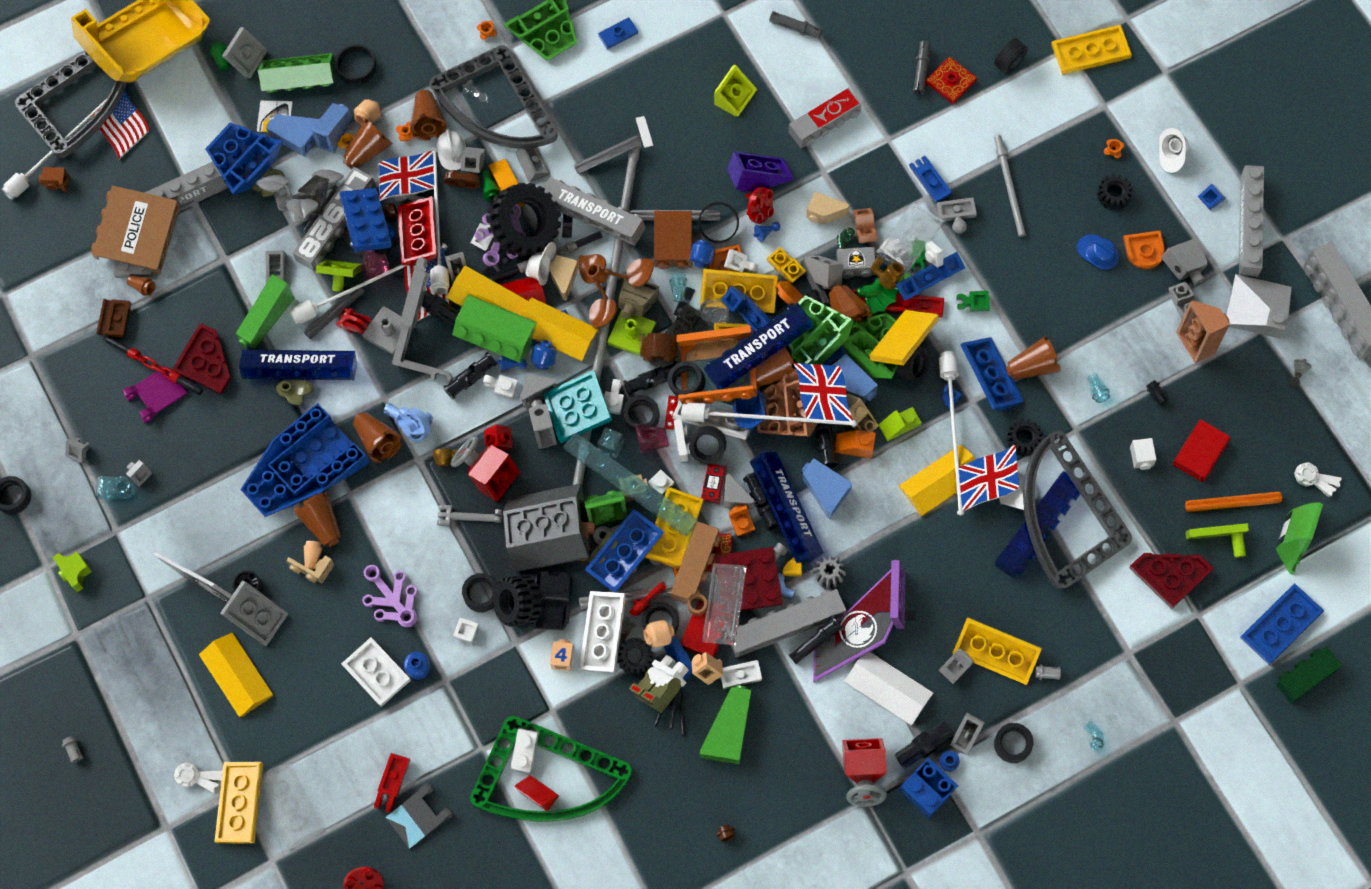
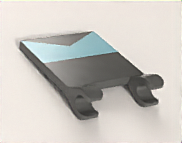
[386,783,453,849]

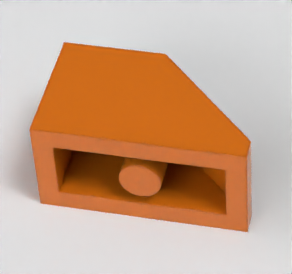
[834,430,876,458]

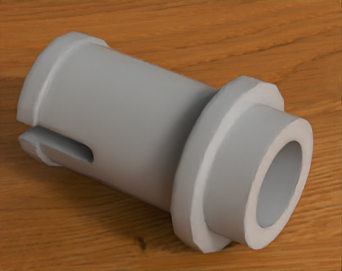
[1035,664,1061,680]
[62,736,84,763]

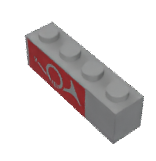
[789,88,862,148]

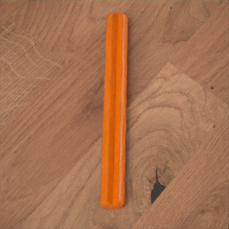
[1185,492,1282,512]

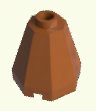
[829,284,872,323]

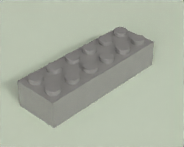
[1304,242,1371,360]

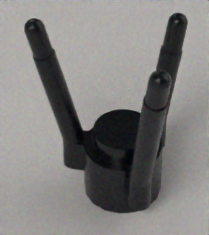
[654,691,685,736]

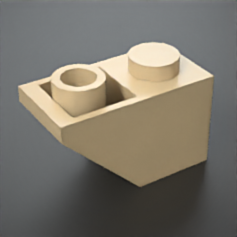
[847,394,879,432]

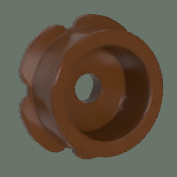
[383,202,397,220]
[716,825,736,842]

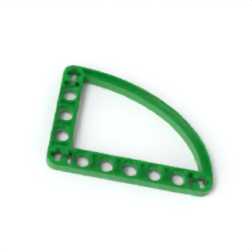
[470,716,632,822]

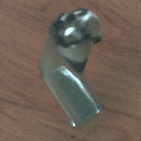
[1084,721,1104,751]

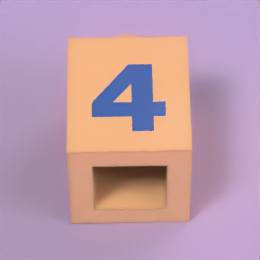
[550,639,574,671]

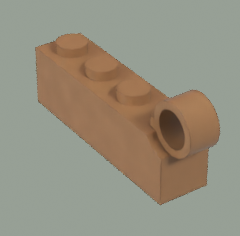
[670,522,722,616]

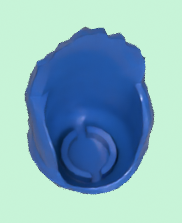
[733,389,766,430]

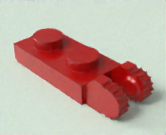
[374,753,411,813]

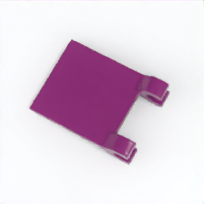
[122,366,187,423]

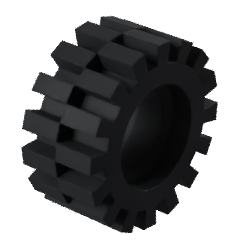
[1097,174,1133,210]
[1007,418,1043,456]
[617,638,653,674]

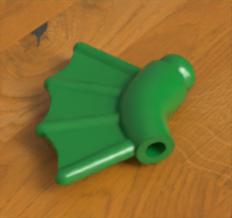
[856,278,899,316]

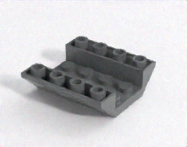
[503,483,590,573]

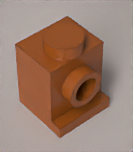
[39,167,70,192]

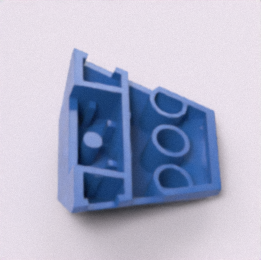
[205,122,283,195]

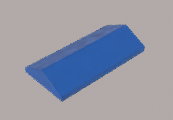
[960,337,1024,411]
[585,509,665,593]

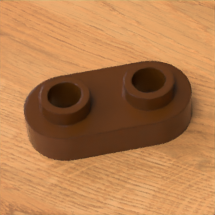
[444,170,481,189]

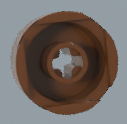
[640,333,678,362]

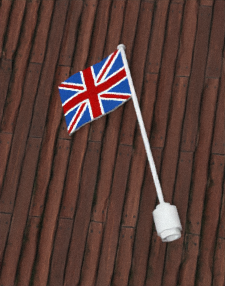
[379,148,450,294]
[939,351,1020,516]
[681,363,857,427]

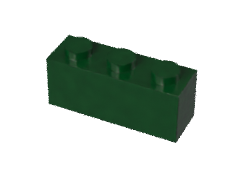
[1276,647,1343,704]

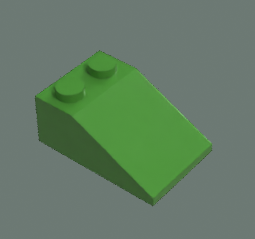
[584,490,628,526]

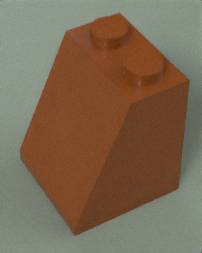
[654,211,693,269]

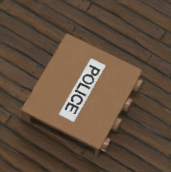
[91,185,180,275]

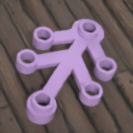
[475,204,526,266]
[362,565,418,628]

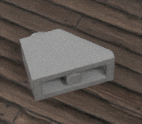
[805,255,843,289]

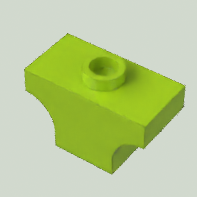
[52,552,92,593]

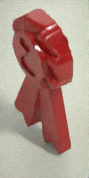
[629,581,667,616]

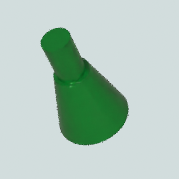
[482,170,500,201]

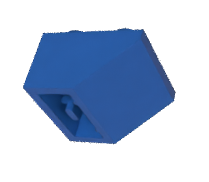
[899,757,958,819]

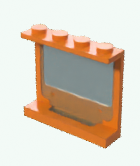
[676,325,758,404]

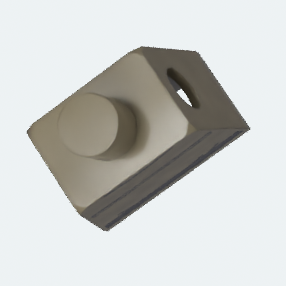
[618,274,659,319]

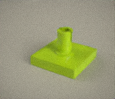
[316,260,362,291]
[607,310,656,356]

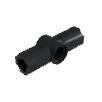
[421,290,460,327]
[895,721,954,769]

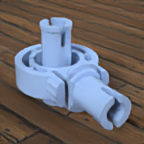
[384,403,433,442]

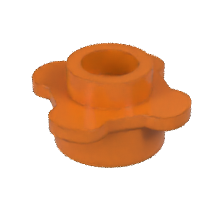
[477,21,497,40]
[396,122,415,141]
[1104,139,1124,158]

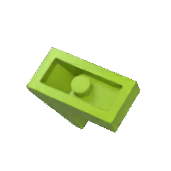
[879,407,922,442]

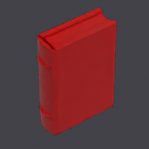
[1172,419,1231,482]
[680,599,733,658]

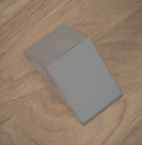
[445,252,467,284]
[520,373,557,407]
[724,473,754,509]
[950,713,985,755]

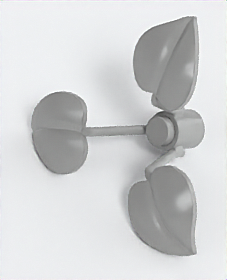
[256,170,344,222]

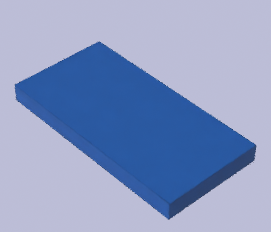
[1240,583,1324,665]

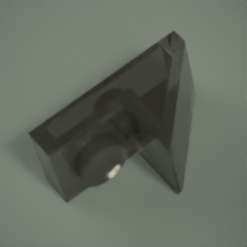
[298,175,329,215]

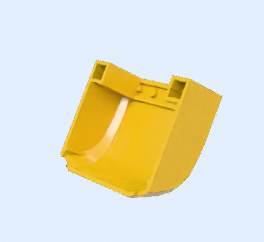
[71,0,210,83]

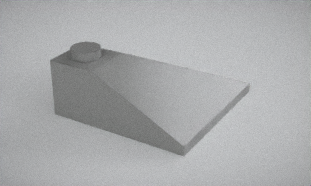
[1226,274,1292,339]

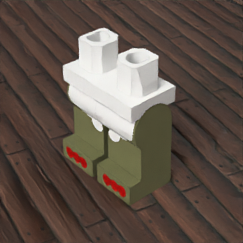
[629,655,689,713]

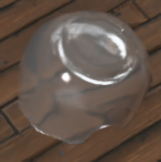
[700,299,730,327]

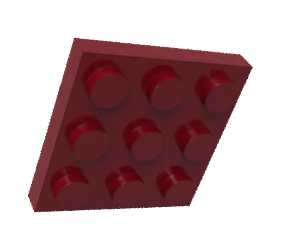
[715,547,783,614]

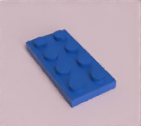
[339,188,391,252]

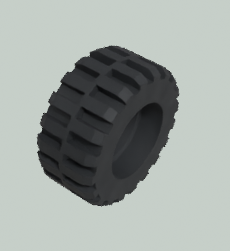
[487,183,561,256]

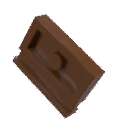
[96,299,132,338]

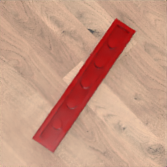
[830,288,944,318]

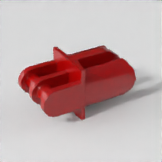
[336,308,371,334]

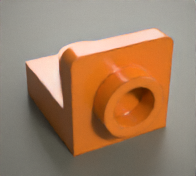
[729,505,755,538]

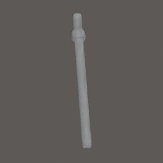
[994,135,1026,237]

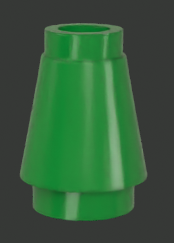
[210,42,230,70]

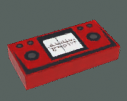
[701,464,727,504]

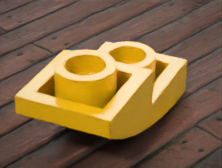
[766,247,806,283]

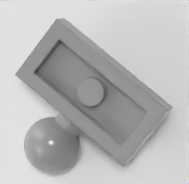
[936,198,977,234]

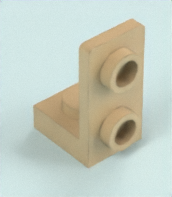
[286,556,335,584]

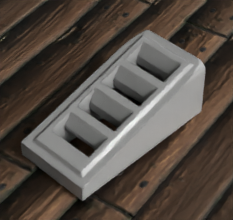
[266,250,286,283]

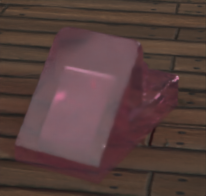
[362,250,389,281]

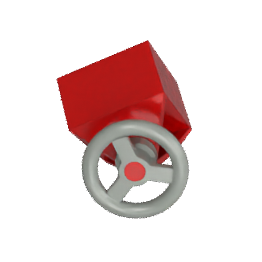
[451,436,520,502]
[842,738,887,807]

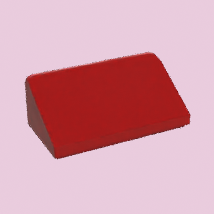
[514,775,559,812]

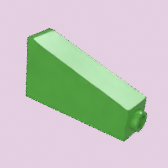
[236,274,295,350]
[700,685,751,765]

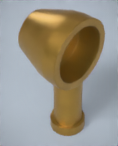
[433,449,458,467]

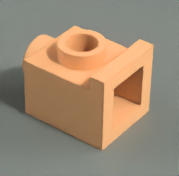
[692,652,723,685]

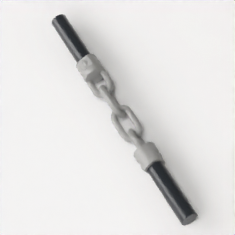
[492,231,603,283]

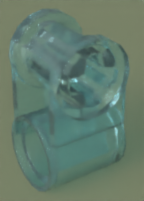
[96,476,135,500]

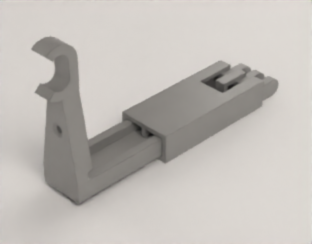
[392,257,452,385]

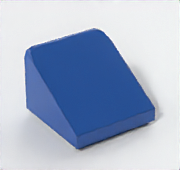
[1198,184,1226,210]

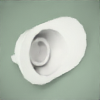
[1159,128,1189,173]
[437,129,466,170]
[526,242,556,286]

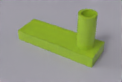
[1185,523,1249,558]

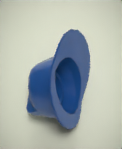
[1077,234,1119,270]

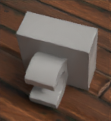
[65,438,89,463]
[126,460,152,487]

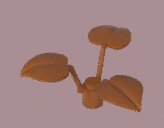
[579,254,654,328]

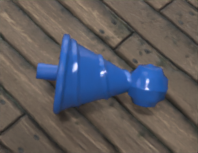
[753,222,781,242]
[496,355,527,372]

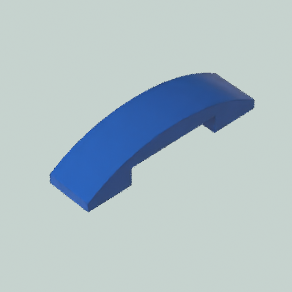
[896,252,965,301]
[721,286,780,352]

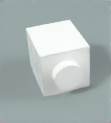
[1130,438,1156,470]

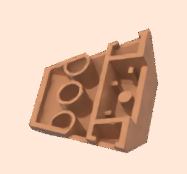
[757,369,818,437]

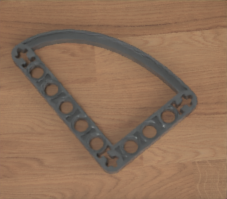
[429,45,558,149]
[15,51,127,158]
[1023,431,1132,589]

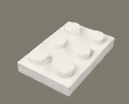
[341,637,411,707]

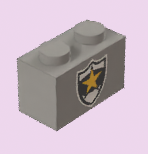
[836,247,875,279]

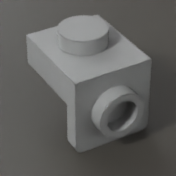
[939,648,974,684]

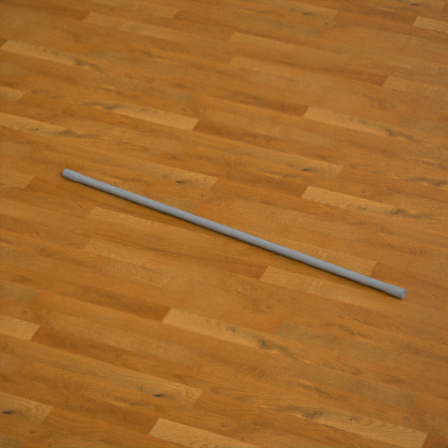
[573,145,641,485]

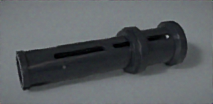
[789,616,844,665]

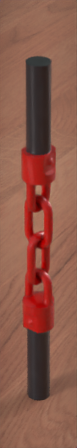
[106,336,203,395]

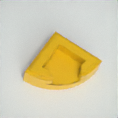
[782,556,802,576]

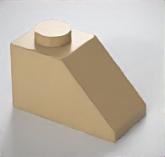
[806,191,849,224]
[549,255,579,301]

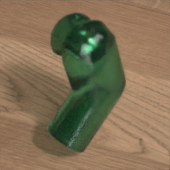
[837,227,855,249]

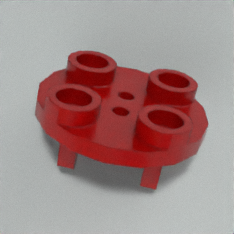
[745,187,774,224]
[343,866,384,889]

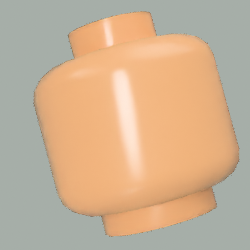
[354,99,381,125]
[644,620,675,648]

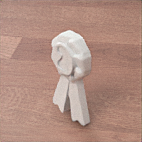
[1294,462,1342,497]
[174,762,223,793]

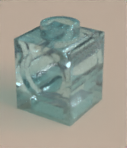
[597,427,624,458]

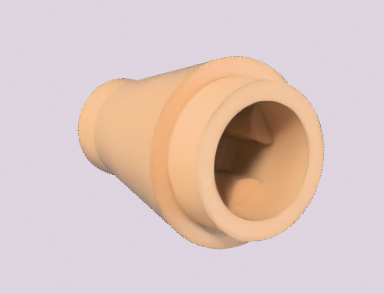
[304,541,323,570]

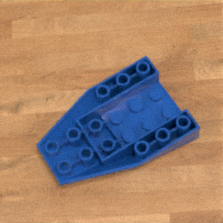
[240,403,370,517]

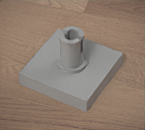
[222,27,268,79]
[362,306,414,356]

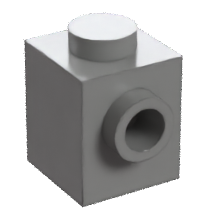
[461,147,485,173]

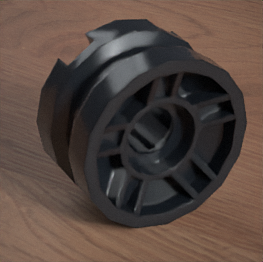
[233,570,263,593]

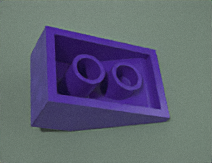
[727,151,794,192]

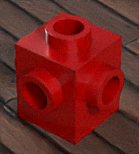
[484,424,513,452]

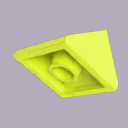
[714,65,757,117]

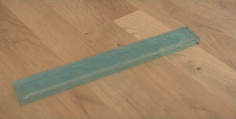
[563,432,698,537]

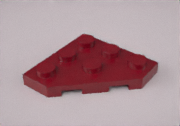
[172,323,231,395]
[1129,553,1214,609]

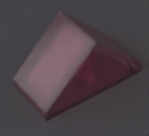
[635,425,669,453]

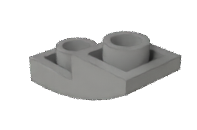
[1168,281,1194,319]

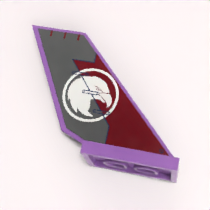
[813,560,906,682]

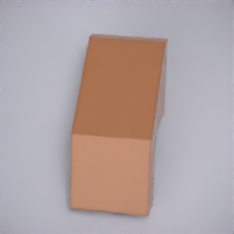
[853,208,878,243]

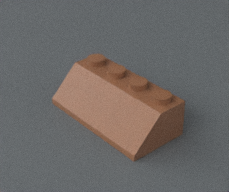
[1176,301,1230,364]

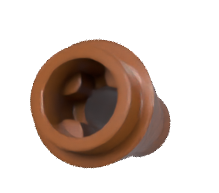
[127,275,156,296]

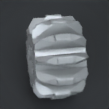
[812,555,846,589]

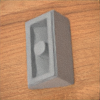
[516,148,549,182]

